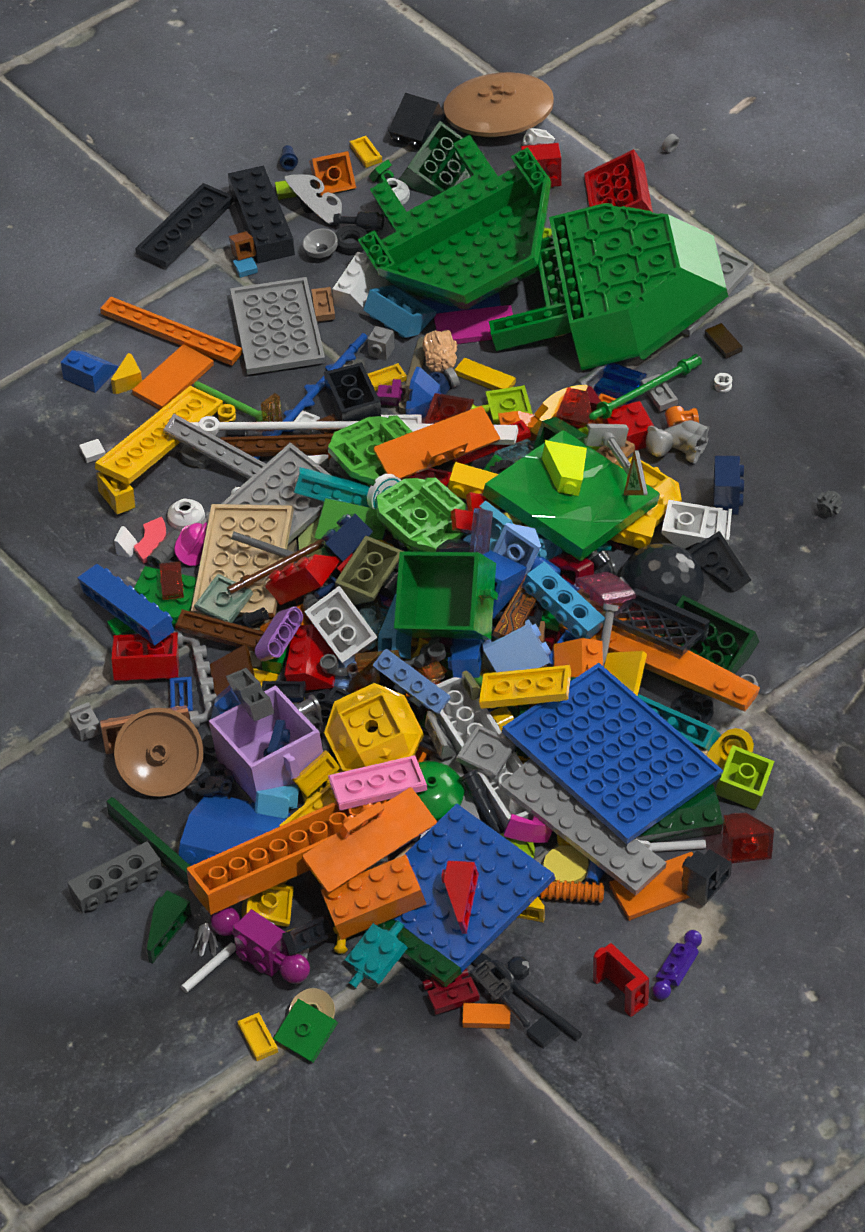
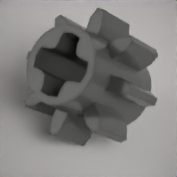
[816,490,843,516]

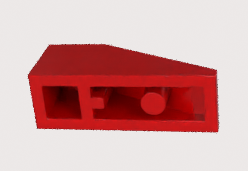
[442,861,479,934]

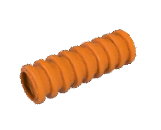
[540,880,604,903]

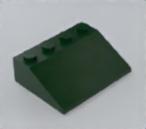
[399,121,485,197]
[659,595,760,674]
[636,783,724,843]

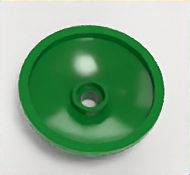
[416,761,464,821]

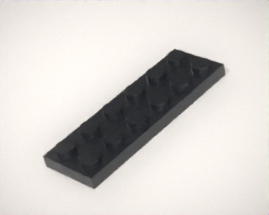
[135,183,234,268]

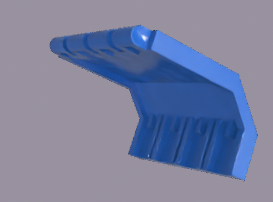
[179,794,290,866]

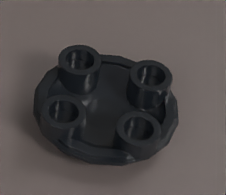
[671,690,714,724]

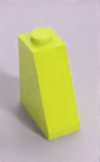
[542,440,587,496]

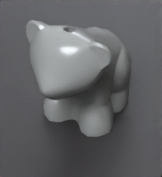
[645,420,709,464]

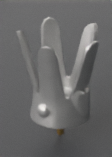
[194,923,218,957]

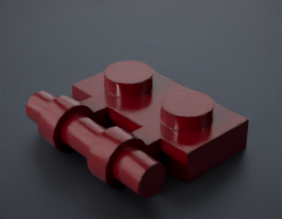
[422,968,480,1014]

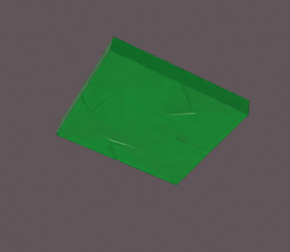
[483,430,660,561]

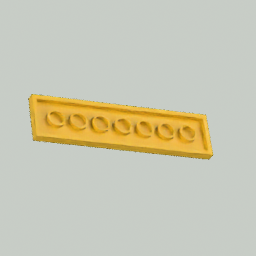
[95,386,223,485]

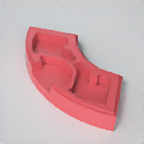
[134,517,166,564]

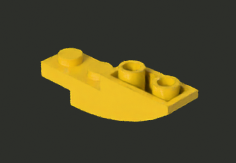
[531,385,588,435]

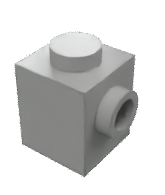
[368,326,395,361]

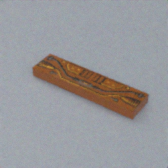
[493,574,537,638]

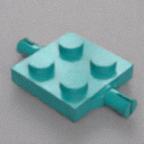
[345,920,408,988]

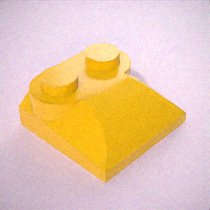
[242,883,293,927]

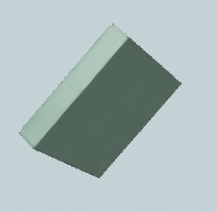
[194,574,253,623]

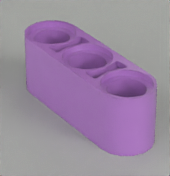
[255,607,303,661]

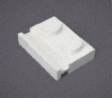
[698,507,732,544]

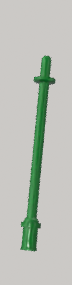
[589,354,702,420]

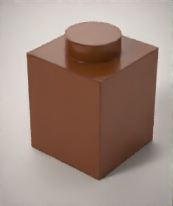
[229,231,256,260]

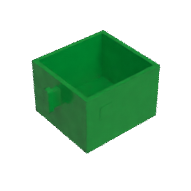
[394,551,498,639]

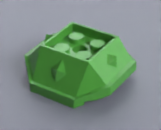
[328,415,412,486]
[374,478,465,552]

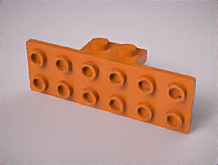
[373,406,500,479]
[302,787,437,893]

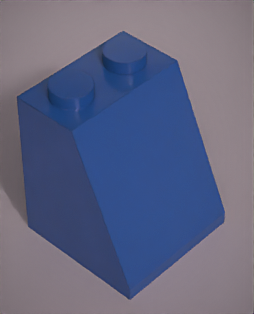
[483,550,527,619]

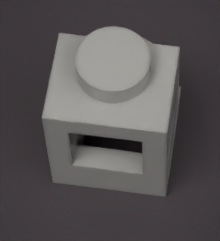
[69,702,101,742]

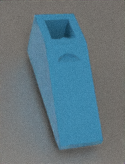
[378,595,412,659]

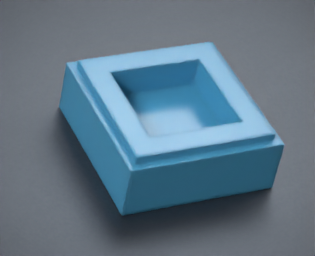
[233,257,258,278]

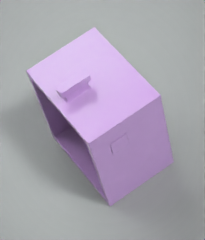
[209,686,323,802]

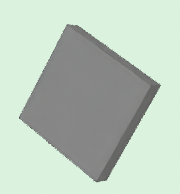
[456,725,517,780]

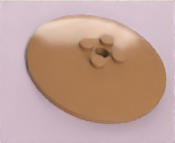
[444,72,554,137]

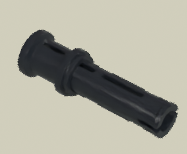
[459,769,505,833]

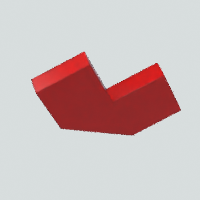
[451,492,488,534]

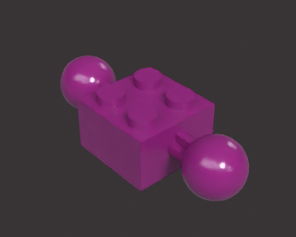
[211,907,310,984]

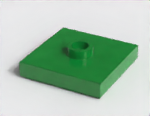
[273,999,338,1063]

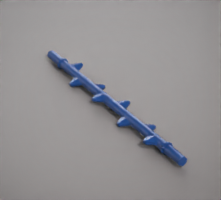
[254,333,368,459]

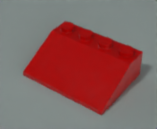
[584,149,653,213]

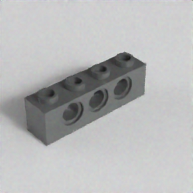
[67,842,163,914]

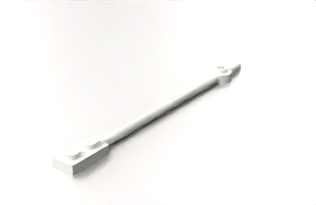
[190,415,422,435]

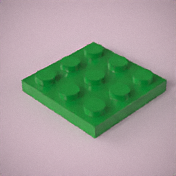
[134,566,197,629]

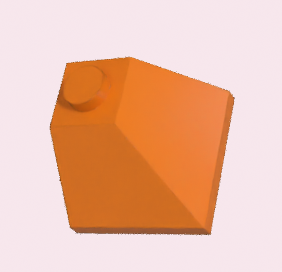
[309,151,356,196]

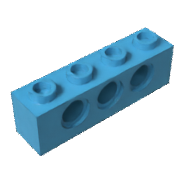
[522,561,606,639]

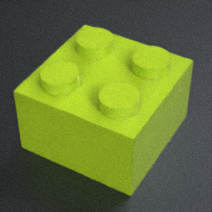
[715,745,774,810]

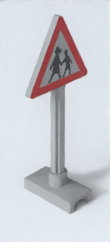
[584,424,648,495]

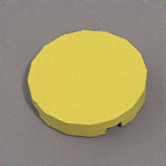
[543,845,589,883]

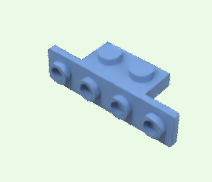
[373,649,451,714]

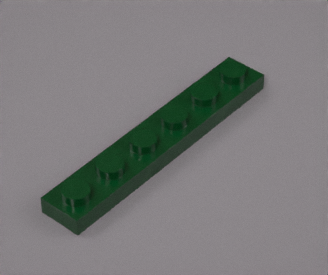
[366,919,462,987]

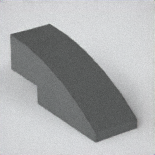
[226,668,274,722]

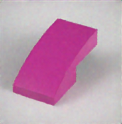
[504,814,553,843]

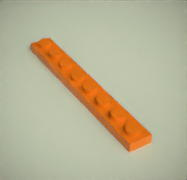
[100,297,243,366]

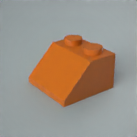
[553,638,603,677]

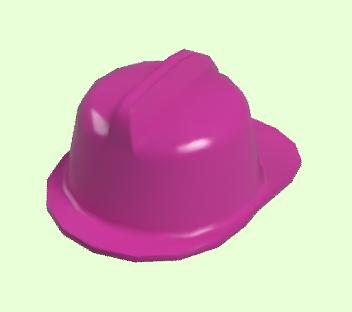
[174,522,207,566]

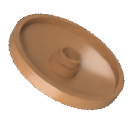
[114,708,203,797]

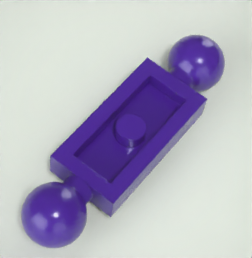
[652,930,702,1000]

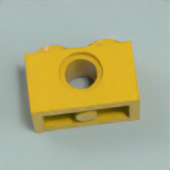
[96,472,135,515]

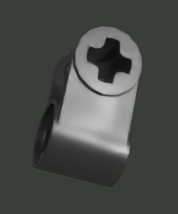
[294,695,324,734]

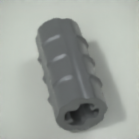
[147,529,181,569]

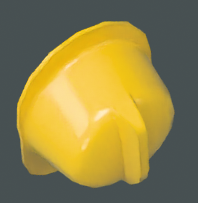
[707,728,754,769]

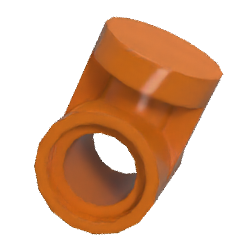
[665,406,699,427]

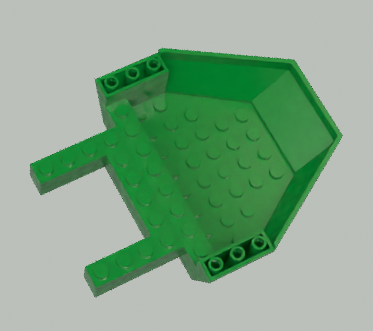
[358,135,551,310]
[489,203,728,370]

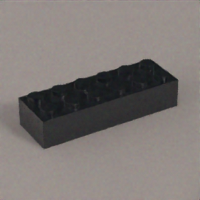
[228,165,295,264]

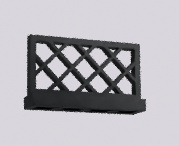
[612,588,710,656]

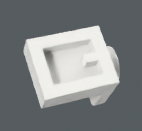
[522,128,555,146]

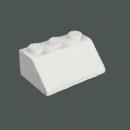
[333,252,391,316]
[304,586,378,667]

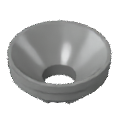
[303,228,338,259]

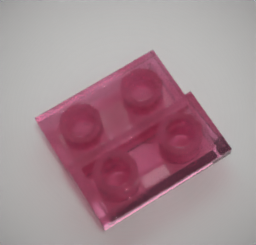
[575,572,636,606]

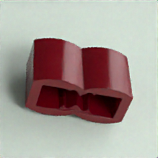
[548,553,594,586]

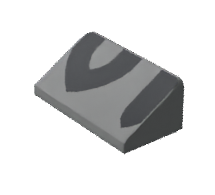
[425,711,456,759]

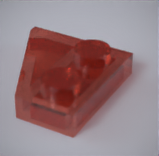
[556,387,594,428]

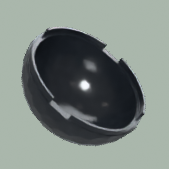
[620,543,704,605]

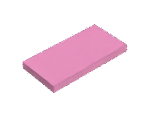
[328,755,427,810]

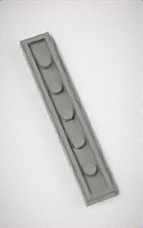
[163,414,266,479]

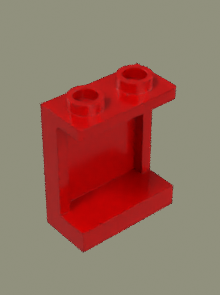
[593,943,649,1017]

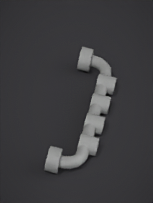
[174,630,216,728]

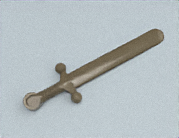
[399,337,425,414]

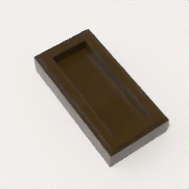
[705,323,743,358]

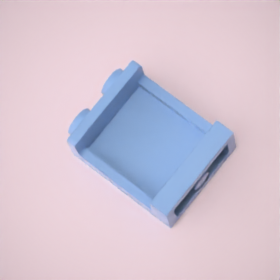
[482,620,551,672]

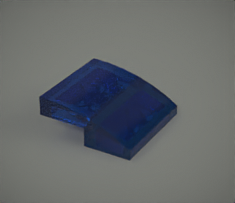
[594,363,647,404]

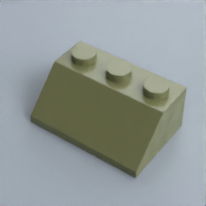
[335,536,404,605]

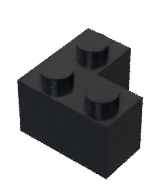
[681,849,732,906]

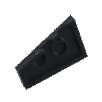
[688,531,752,592]

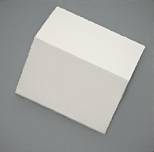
[661,500,710,549]

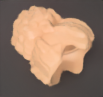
[422,330,457,374]

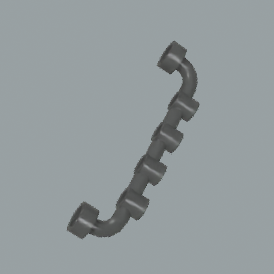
[320,642,446,680]

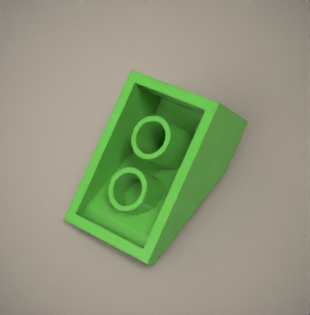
[314,498,385,551]

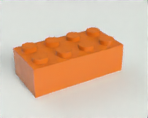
[321,854,426,940]

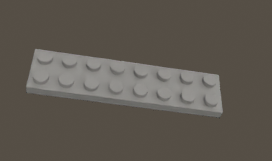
[500,758,667,896]

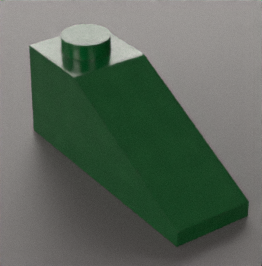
[147,890,192,964]

